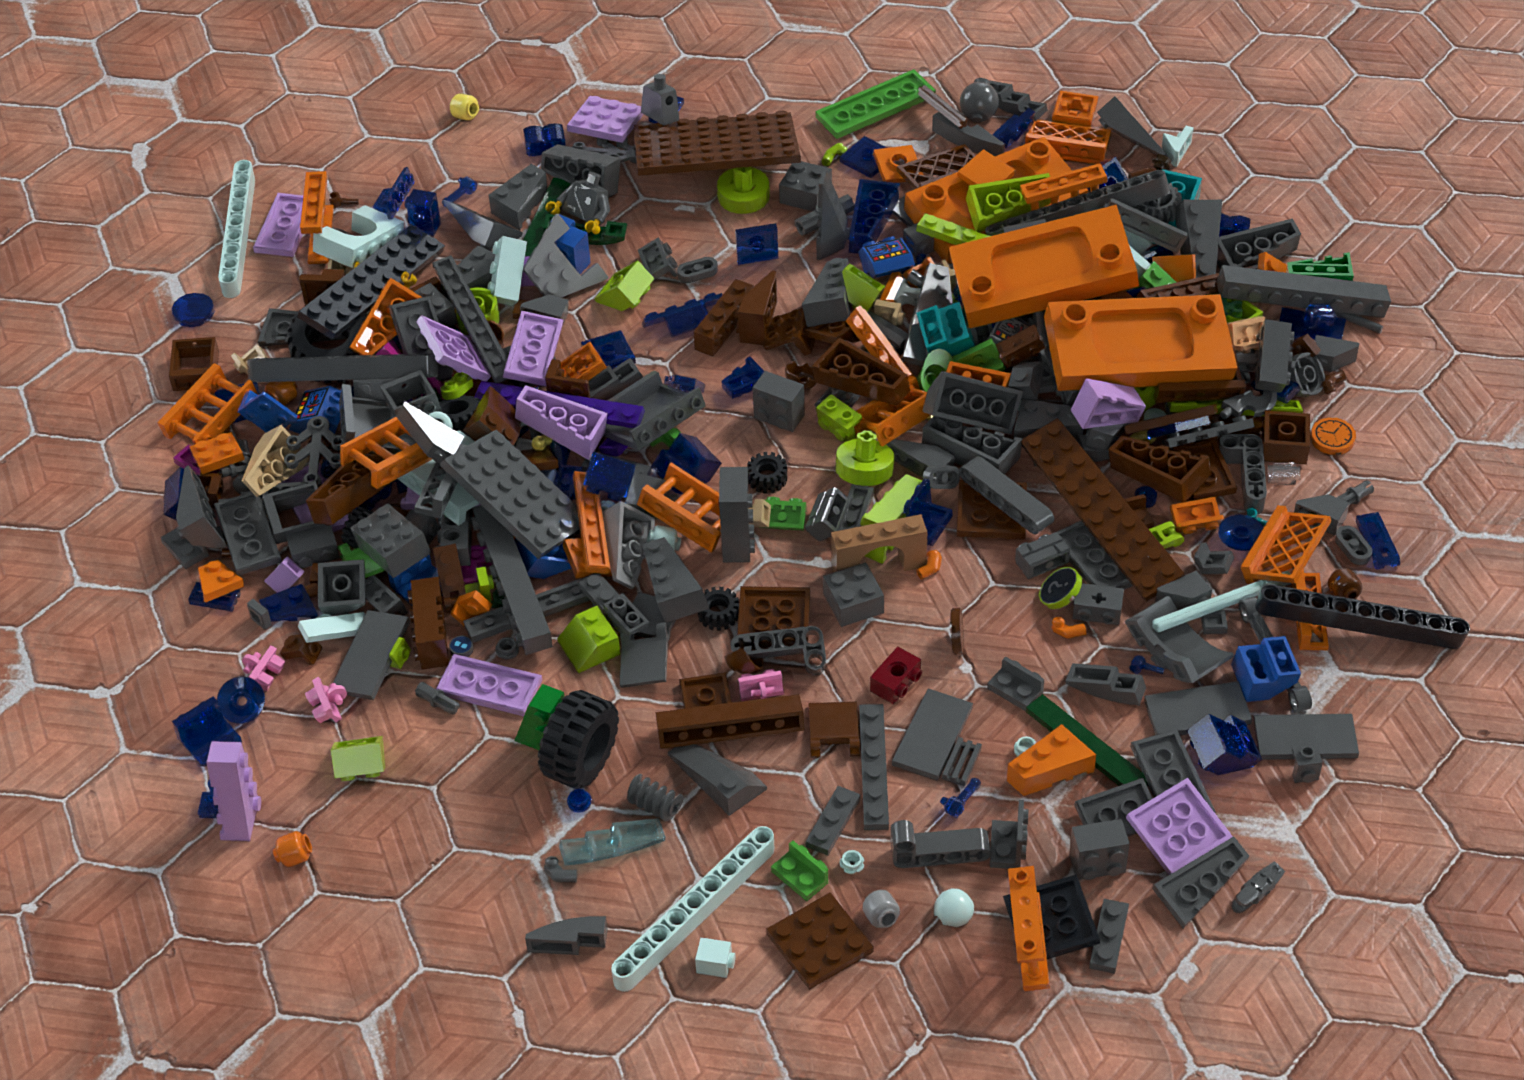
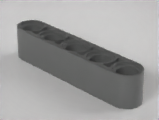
[959,456,1054,535]

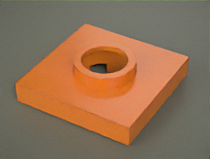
[1052,91,1099,127]
[873,145,924,185]
[561,342,607,381]

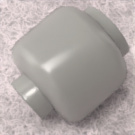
[862,890,900,928]

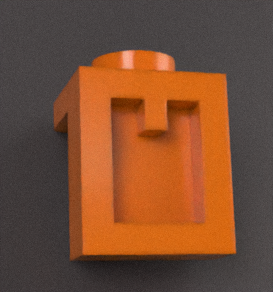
[451,590,492,626]

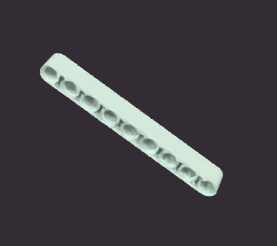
[218,160,255,298]
[611,826,775,992]

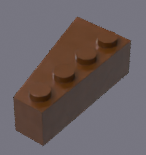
[306,453,396,526]
[408,577,449,670]

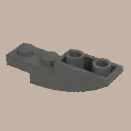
[578,573,649,636]

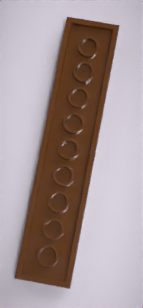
[1021,418,1185,602]

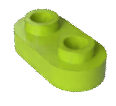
[440,372,473,400]

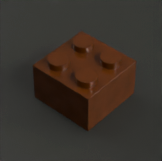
[1262,410,1310,465]

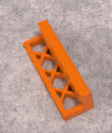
[846,306,915,378]
[1291,568,1329,651]

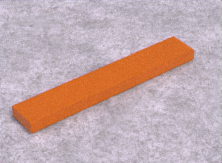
[573,471,610,574]

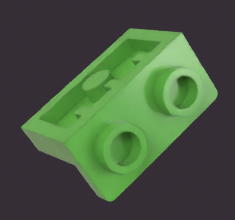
[759,497,807,531]
[771,840,828,901]

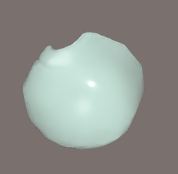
[934,888,974,927]

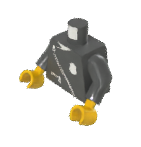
[545,172,610,234]

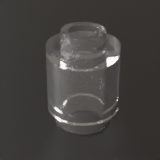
[1267,462,1300,486]

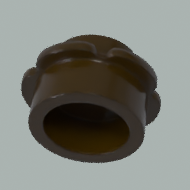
[1152,154,1172,170]

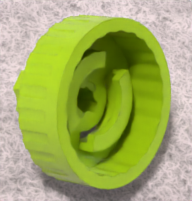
[717,167,770,214]
[835,430,894,486]

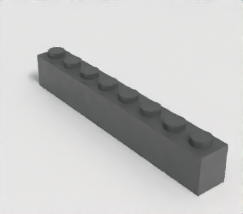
[1216,265,1391,318]
[470,505,553,655]

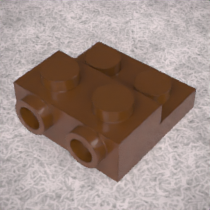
[299,269,345,306]
[807,321,860,344]

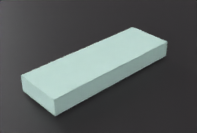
[298,612,365,643]

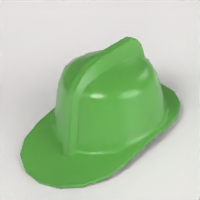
[917,349,954,392]

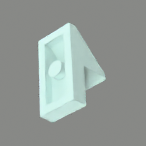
[1162,125,1193,167]

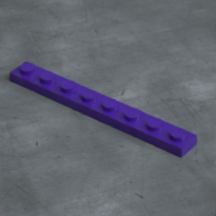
[474,381,645,428]

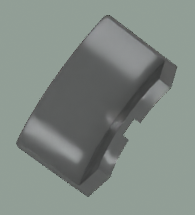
[1125,596,1234,683]

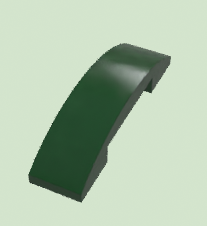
[543,214,627,245]

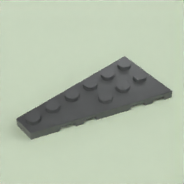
[900,263,953,366]

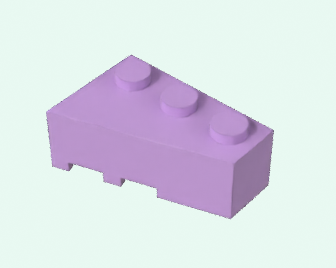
[1071,378,1146,429]

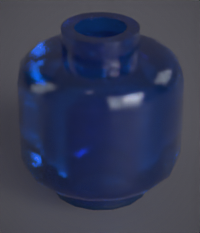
[1302,304,1336,332]

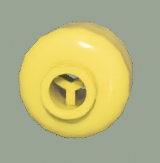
[450,94,479,120]

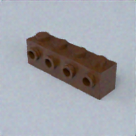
[693,279,754,357]

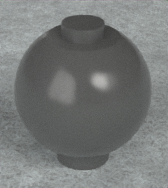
[960,78,999,123]

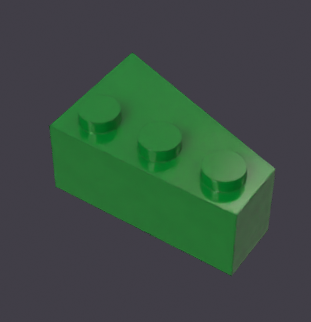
[1286,252,1354,281]
[514,684,565,751]

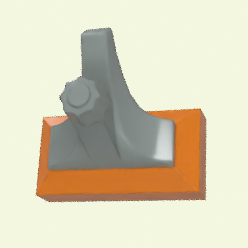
[880,272,921,307]

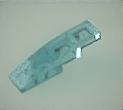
[559,818,666,866]

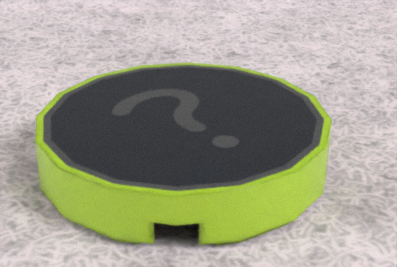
[1039,567,1082,609]

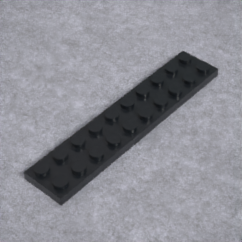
[297,224,445,340]

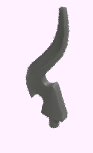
[1220,356,1293,420]

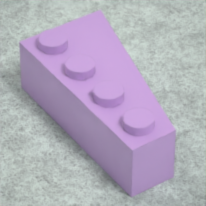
[207,741,261,841]

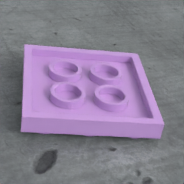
[567,96,644,143]
[416,315,491,382]
[1126,778,1233,875]

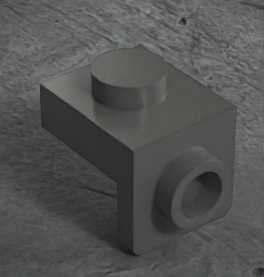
[1194,542,1234,574]
[1292,743,1323,783]

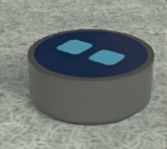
[449,635,474,657]

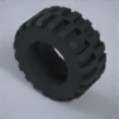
[287,314,365,383]
[538,690,619,789]

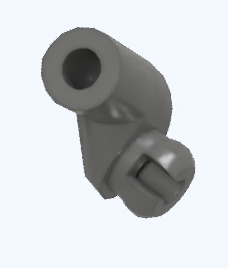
[544,856,577,882]

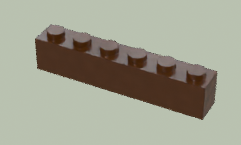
[655,694,805,749]

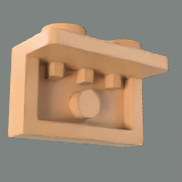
[1227,316,1265,353]

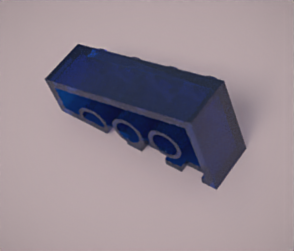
[849,179,900,254]

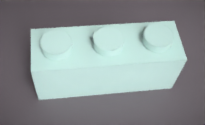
[487,236,527,306]

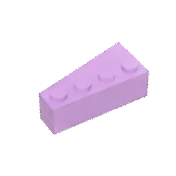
[515,385,607,460]

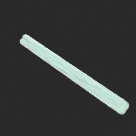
[1152,571,1291,633]

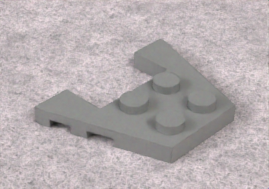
[523,214,609,298]

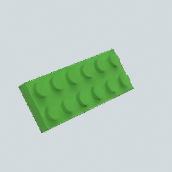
[815,69,936,139]

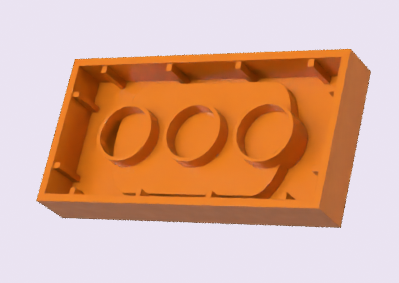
[904,137,1088,264]
[949,205,1139,329]
[1044,294,1237,391]

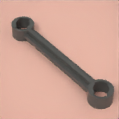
[1239,597,1312,713]

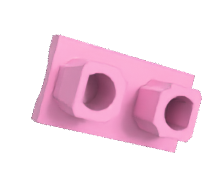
[242,645,285,691]
[738,669,784,701]
[305,677,347,723]

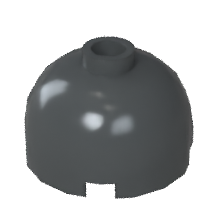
[1285,352,1325,397]

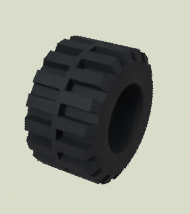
[439,396,480,441]

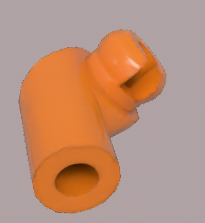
[916,550,942,579]
[1051,617,1086,638]

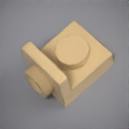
[874,299,904,327]

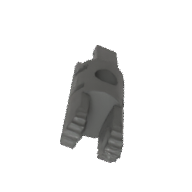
[1231,861,1285,914]

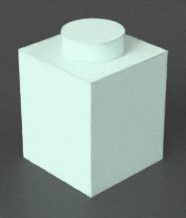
[695,938,736,978]

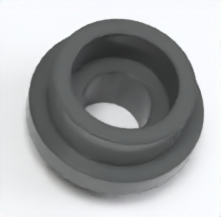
[496,637,519,660]

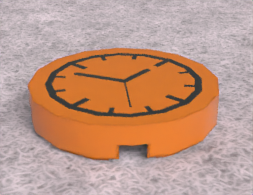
[1310,417,1356,455]

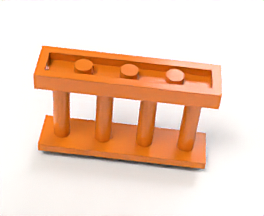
[1020,163,1107,211]
[300,171,334,264]
[157,363,258,445]
[854,376,931,447]
[340,417,432,489]
[637,463,721,553]
[1008,866,1050,992]

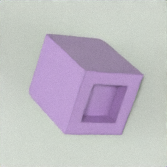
[264,556,305,596]

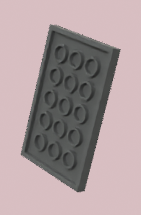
[440,430,580,559]

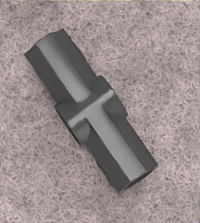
[795,194,855,236]

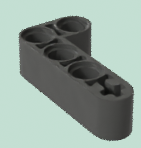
[1219,434,1267,514]
[731,626,826,675]
[890,820,991,868]

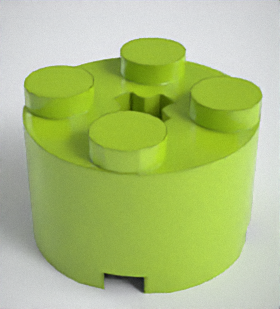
[455,287,500,335]

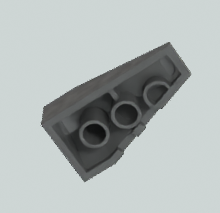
[816,170,851,260]
[443,200,523,251]
[176,465,227,549]

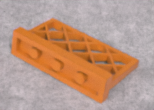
[1025,119,1112,165]
[1241,505,1331,584]

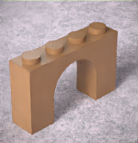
[831,514,927,573]

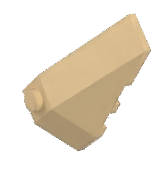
[242,425,310,497]

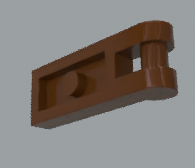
[433,543,466,612]

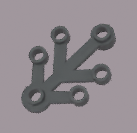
[572,138,637,164]
[284,416,343,488]

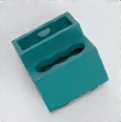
[916,302,976,356]

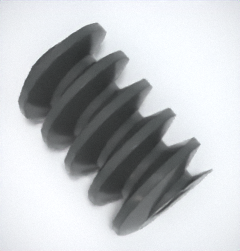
[627,774,684,821]

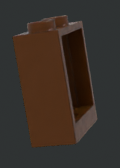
[169,337,219,391]

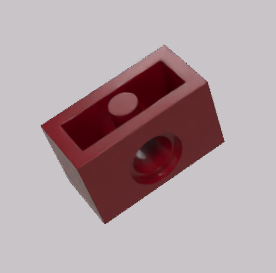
[870,646,922,705]

